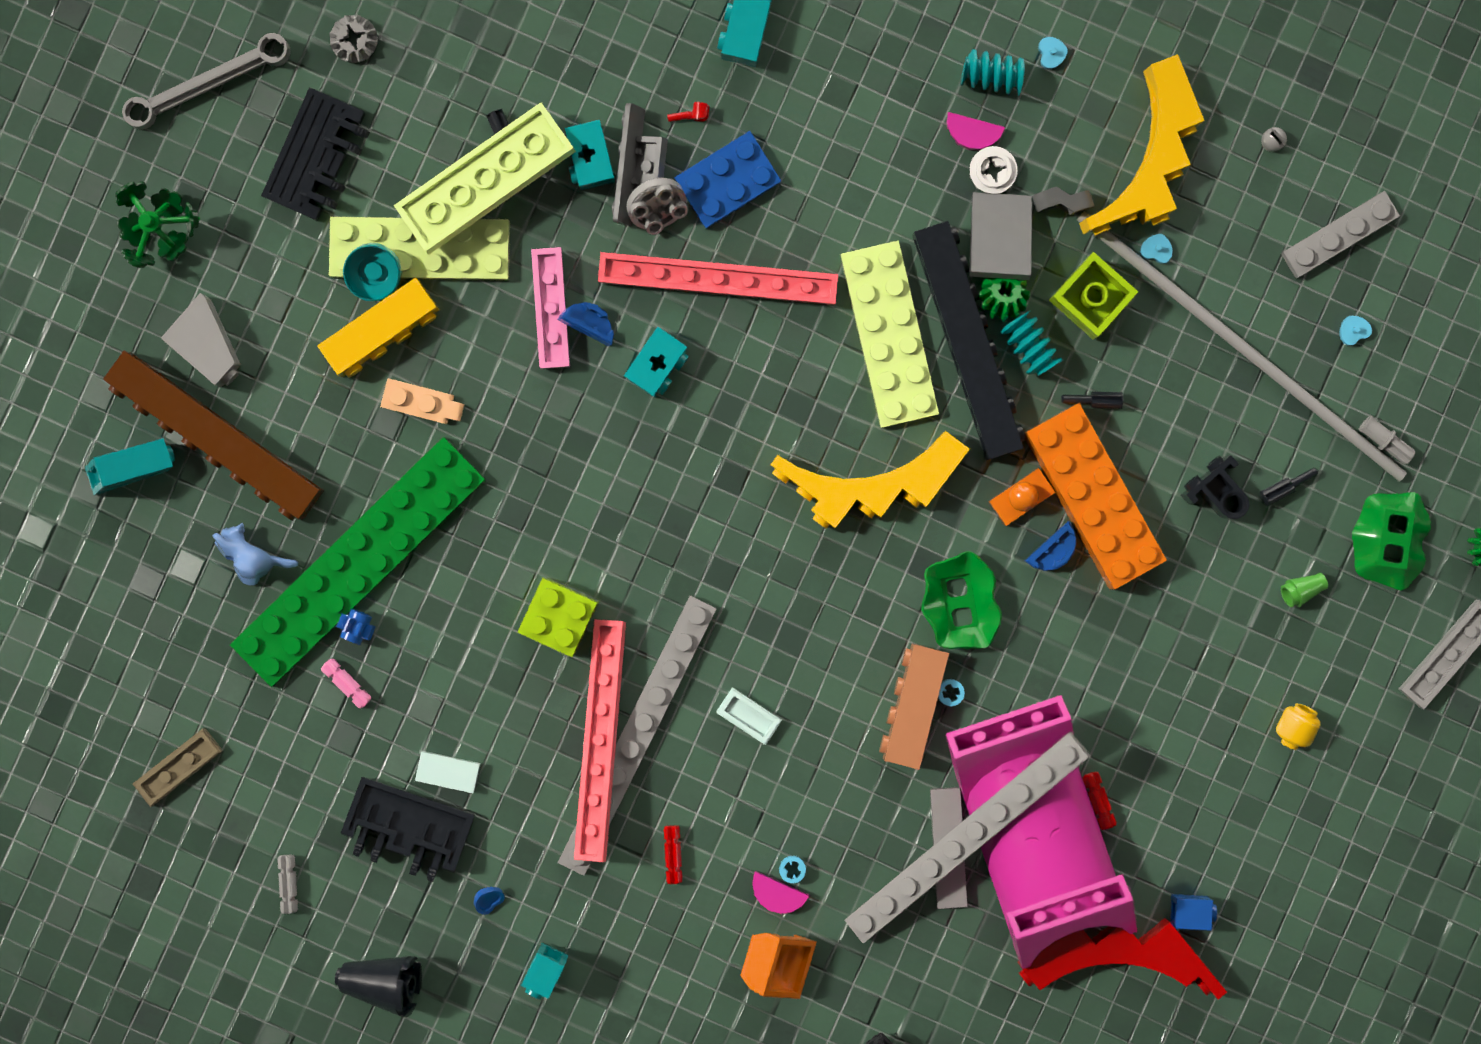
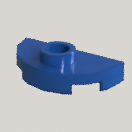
[557,302,614,346]
[1024,521,1076,571]

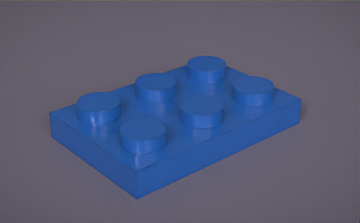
[674,131,781,229]

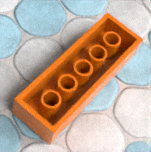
[1024,403,1167,590]

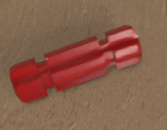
[1082,771,1117,830]
[664,825,683,884]

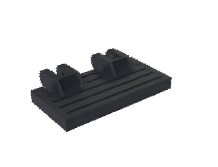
[261,87,370,221]
[341,777,475,882]

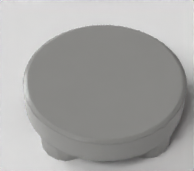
[627,178,688,235]

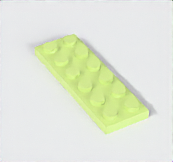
[394,102,576,255]
[329,217,510,280]
[840,240,939,428]

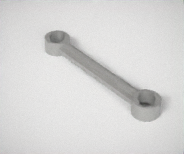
[122,33,291,130]

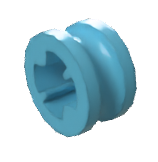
[938,679,965,706]
[779,856,806,883]

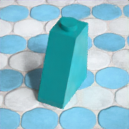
[85,438,175,496]

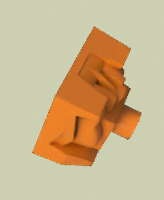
[740,933,817,999]

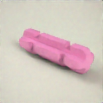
[321,659,371,709]

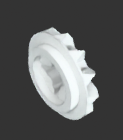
[970,146,1017,194]

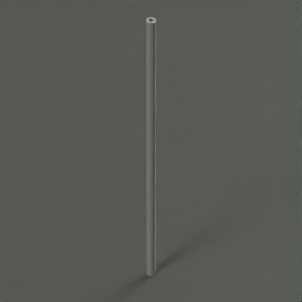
[1077,211,1407,481]

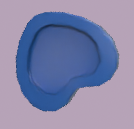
[474,887,505,915]

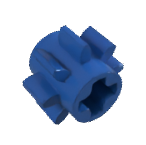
[336,609,376,645]

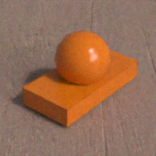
[988,468,1055,526]

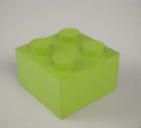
[1049,252,1138,339]
[517,577,599,657]

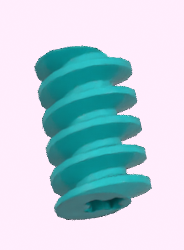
[960,49,1025,96]
[1001,310,1063,376]

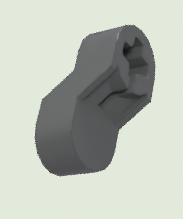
[1032,187,1095,216]

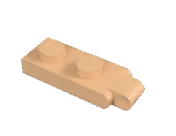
[380,378,465,424]

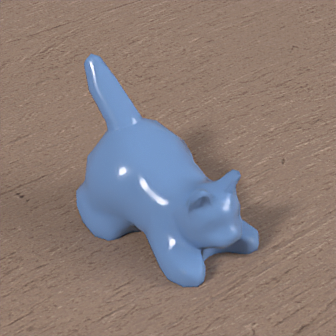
[212,523,299,585]

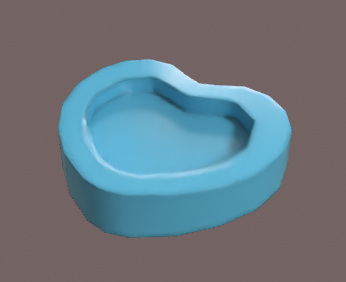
[1038,37,1068,69]
[1140,234,1172,264]
[1339,316,1372,346]

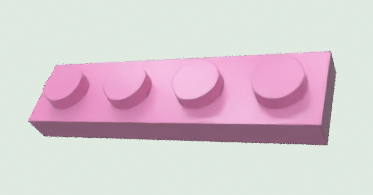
[531,247,570,369]

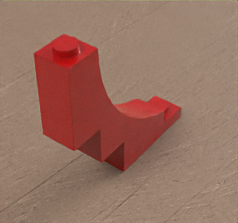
[1018,918,1227,1000]

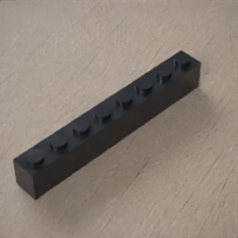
[912,221,1026,460]

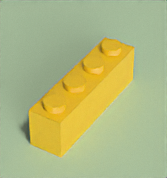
[317,277,440,378]

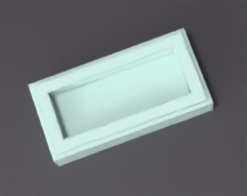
[716,687,782,745]
[415,751,481,793]

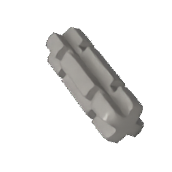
[277,854,298,914]

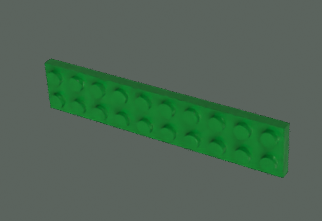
[230,437,486,687]

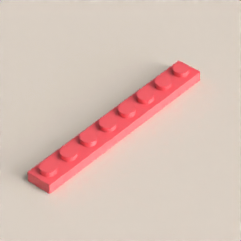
[598,252,838,305]
[574,619,626,862]

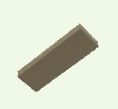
[133,728,223,807]

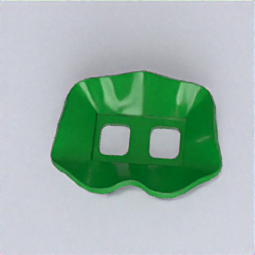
[1352,492,1431,590]
[921,551,1002,649]

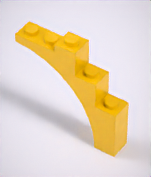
[1079,54,1204,236]
[770,431,969,529]

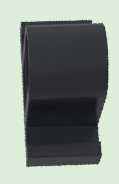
[1181,455,1249,519]

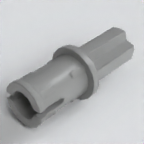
[1359,415,1415,464]

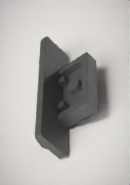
[612,103,668,226]

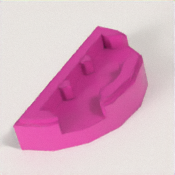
[946,112,1005,151]
[752,871,809,914]

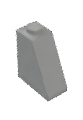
[161,293,241,387]

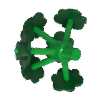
[115,182,200,268]

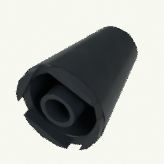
[335,956,422,1018]

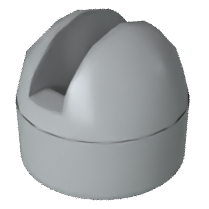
[1261,127,1287,152]

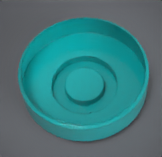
[343,243,402,301]

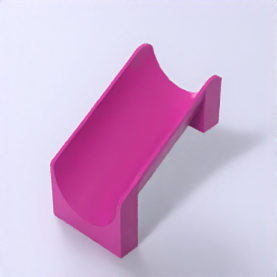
[946,695,1137,969]

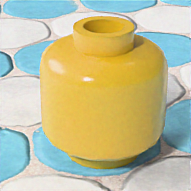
[1276,703,1321,750]

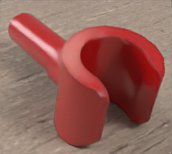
[667,102,710,122]

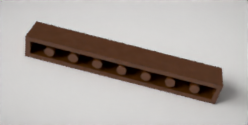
[103,350,324,521]

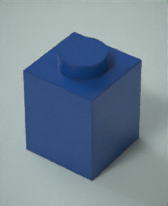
[1170,894,1217,930]

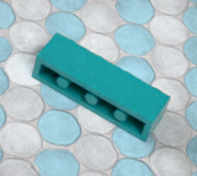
[717,0,772,67]

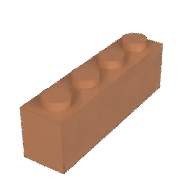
[879,643,949,770]

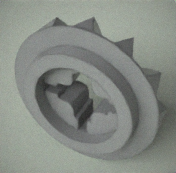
[329,14,378,63]

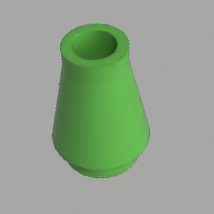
[1281,573,1328,607]

